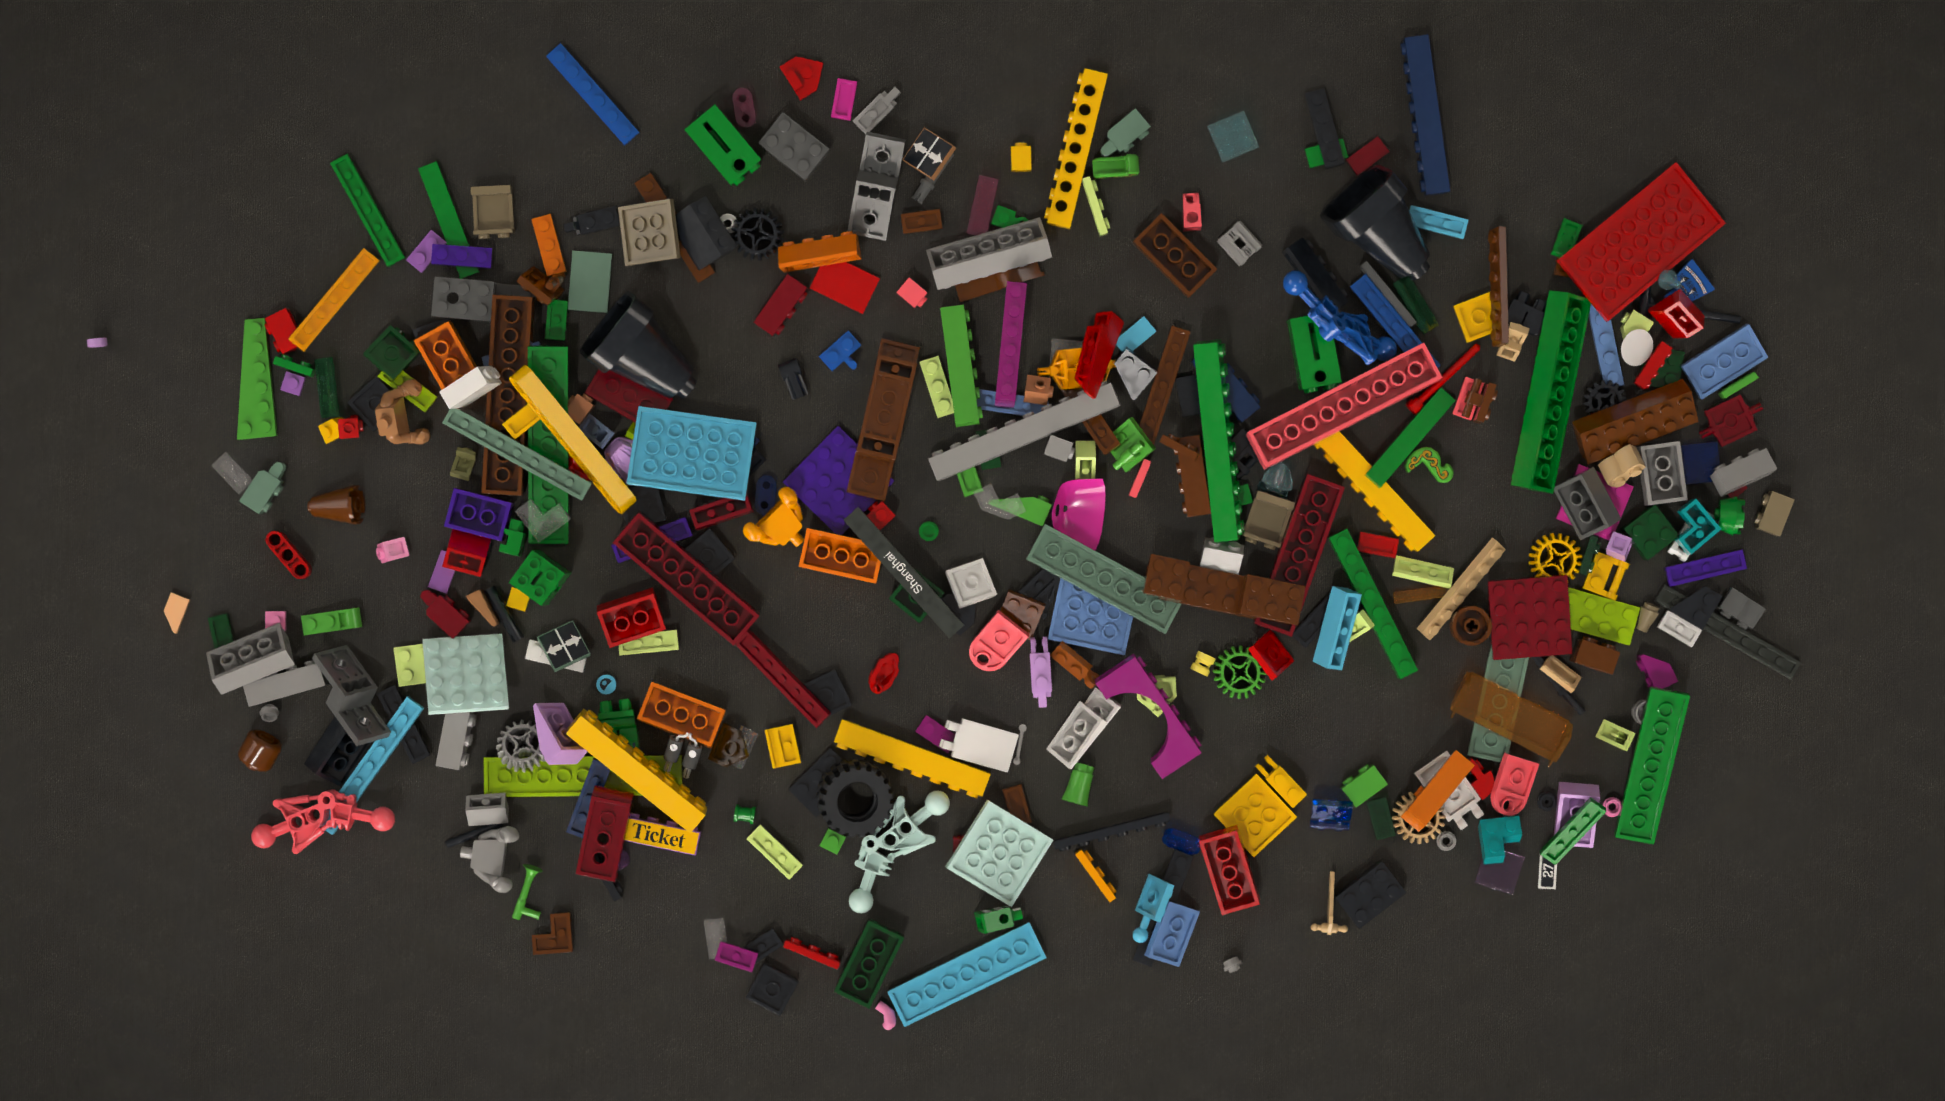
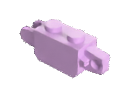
[1030,637,1052,708]

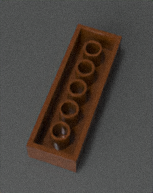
[1572,379,1699,465]

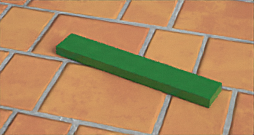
[330,154,405,267]
[418,161,480,279]
[1365,388,1456,488]

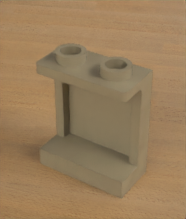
[471,185,515,239]
[1242,491,1295,550]

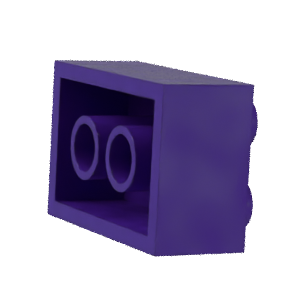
[444,488,514,541]

